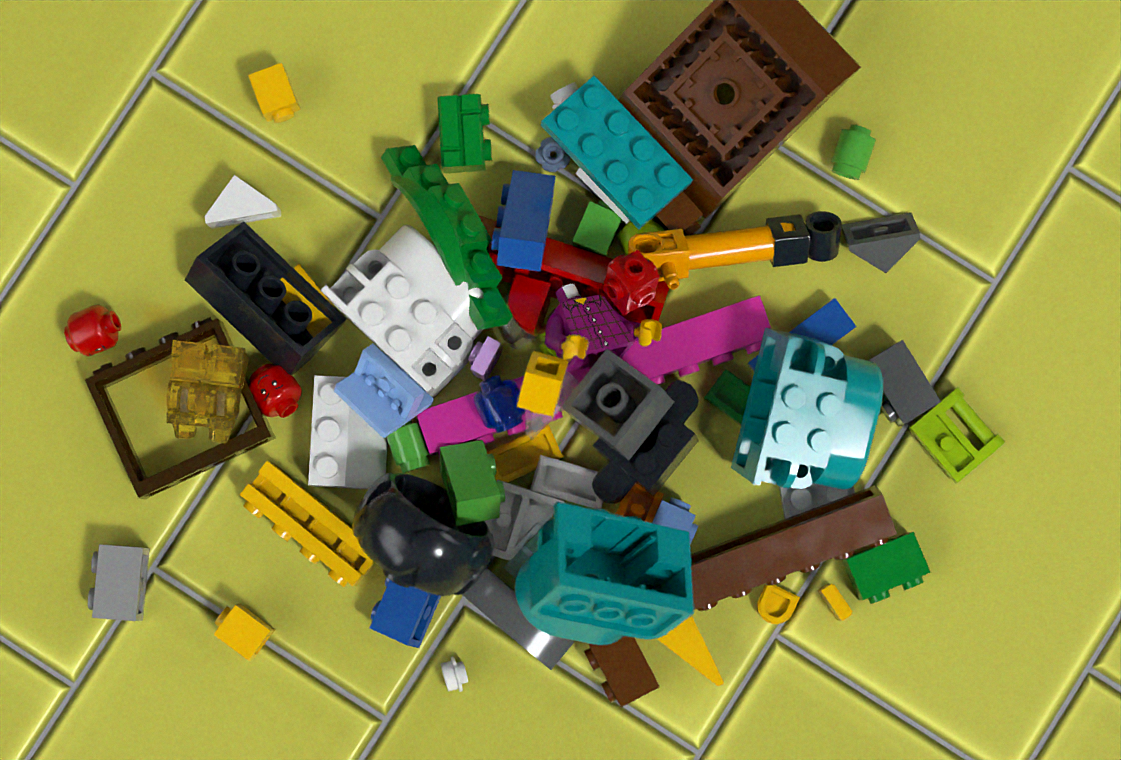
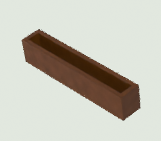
[691,485,897,611]

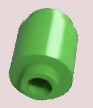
[831,124,876,180]
[387,420,430,473]

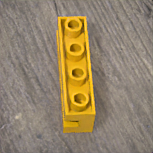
[239,461,375,587]

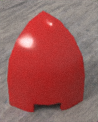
[508,274,551,336]

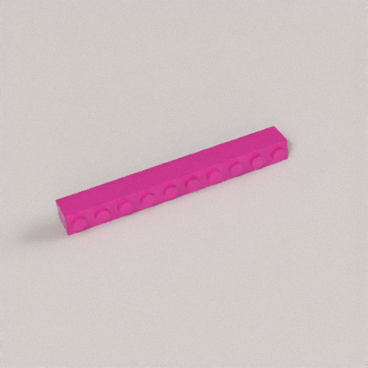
[417,295,772,458]

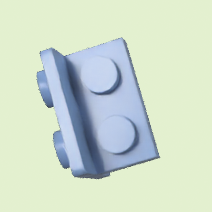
[334,344,433,438]

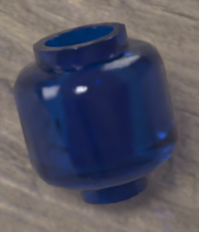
[473,375,527,433]

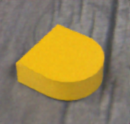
[757,584,800,624]

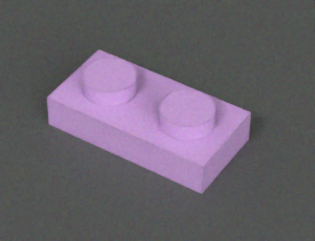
[468,336,503,382]

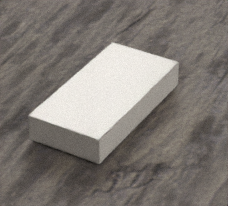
[530,455,603,509]

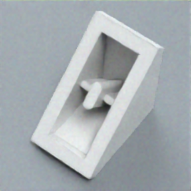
[205,175,282,229]

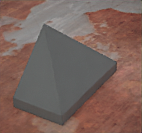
[841,212,920,273]

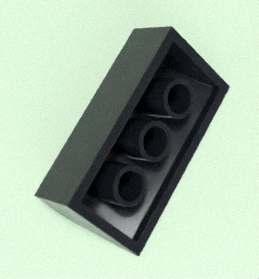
[185,221,347,375]

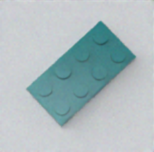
[540,76,693,230]

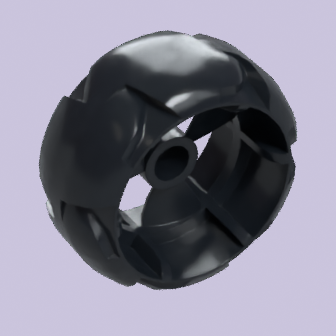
[352,473,495,596]

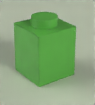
[572,200,622,257]

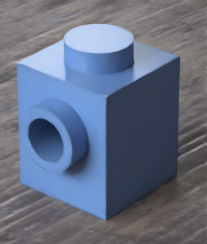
[652,497,699,544]

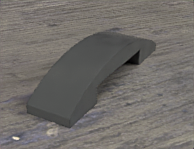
[462,567,574,670]

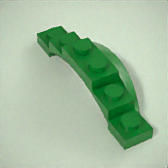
[381,145,513,330]

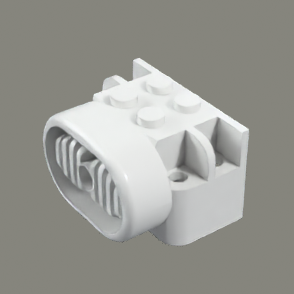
[321,225,484,399]

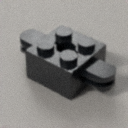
[592,380,699,504]

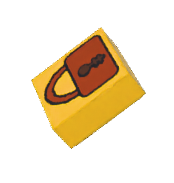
[817,583,853,621]

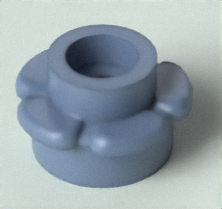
[535,137,570,172]

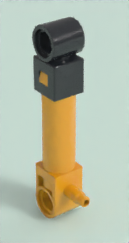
[628,211,842,289]

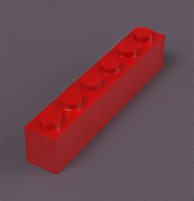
[478,215,669,323]

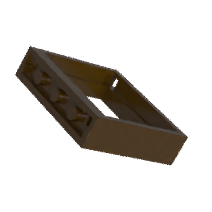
[85,317,276,499]

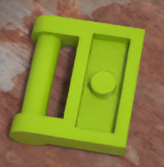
[908,387,1005,484]

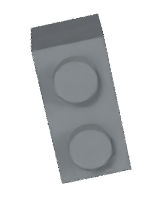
[88,544,150,621]

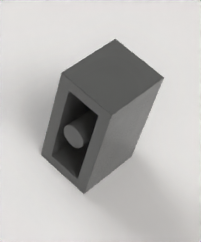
[868,340,941,427]

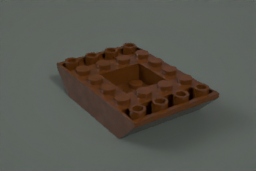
[618,0,861,219]

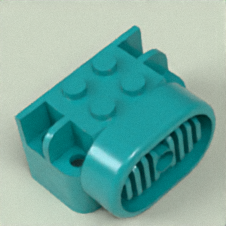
[731,327,883,490]
[515,502,694,645]

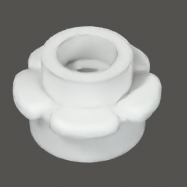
[550,82,578,109]
[441,657,468,692]

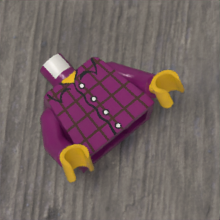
[544,284,662,372]

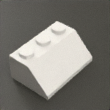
[308,376,388,489]

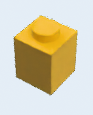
[248,62,301,123]
[517,351,569,417]
[213,604,275,661]

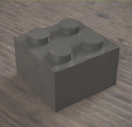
[561,349,674,460]

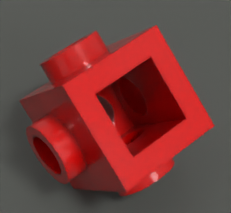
[602,250,660,316]

